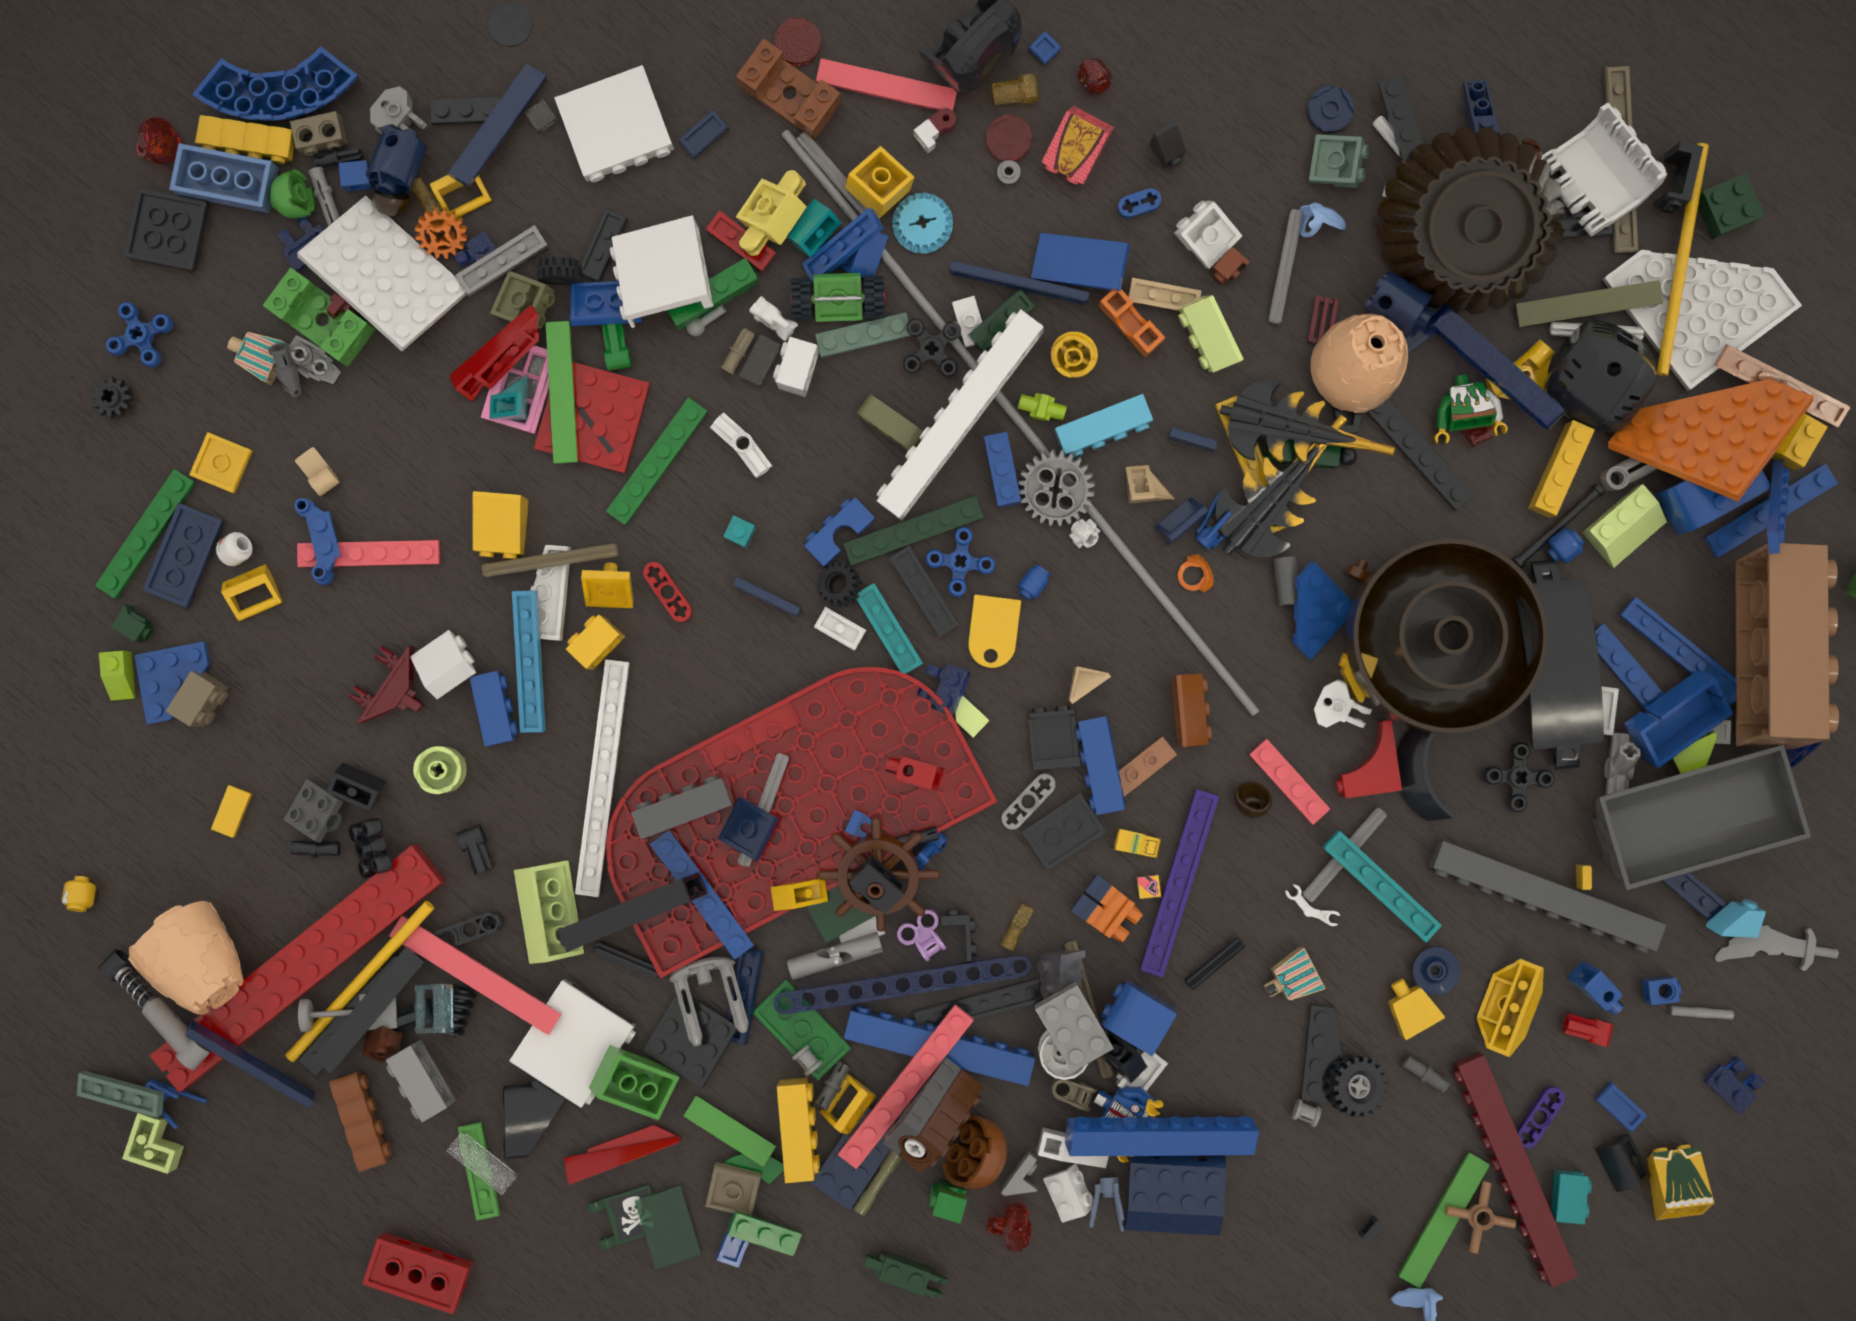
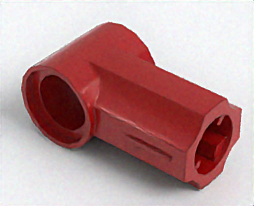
[1562,1013,1614,1047]

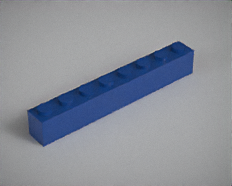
[844,1005,1035,1086]
[1065,1116,1259,1156]

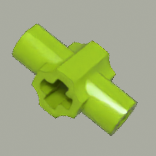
[1017,393,1067,422]

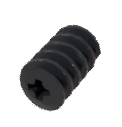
[434,984,477,1037]

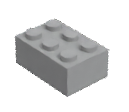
[1034,982,1114,1073]
[386,1040,457,1122]

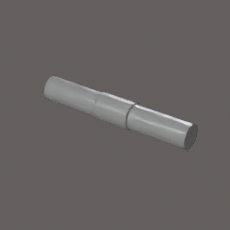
[1669,1006,1734,1020]

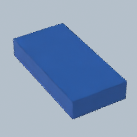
[1595,1082,1647,1133]

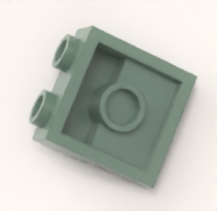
[1309,134,1369,188]

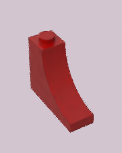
[1336,720,1402,799]

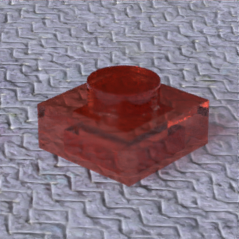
[1461,426,1494,448]

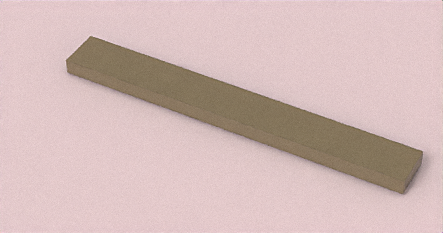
[1604,66,1638,254]

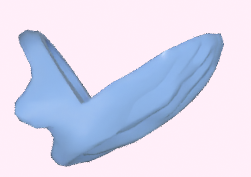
[1300,202,1346,238]
[1391,1288,1443,1321]

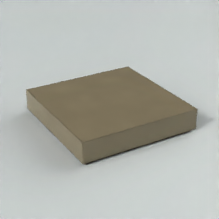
[705,1162,762,1215]

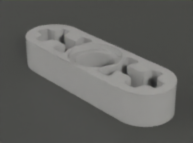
[1001,774,1055,829]

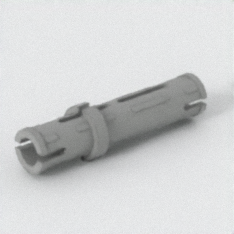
[308,167,339,227]

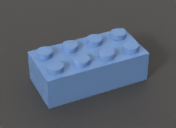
[169,143,279,213]

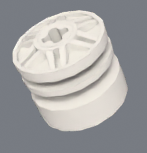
[1038,1030,1088,1080]

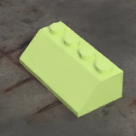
[514,860,584,964]

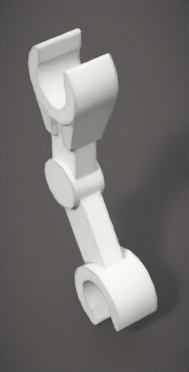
[1285,884,1340,926]

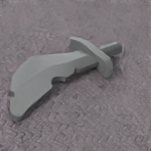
[1715,925,1839,971]

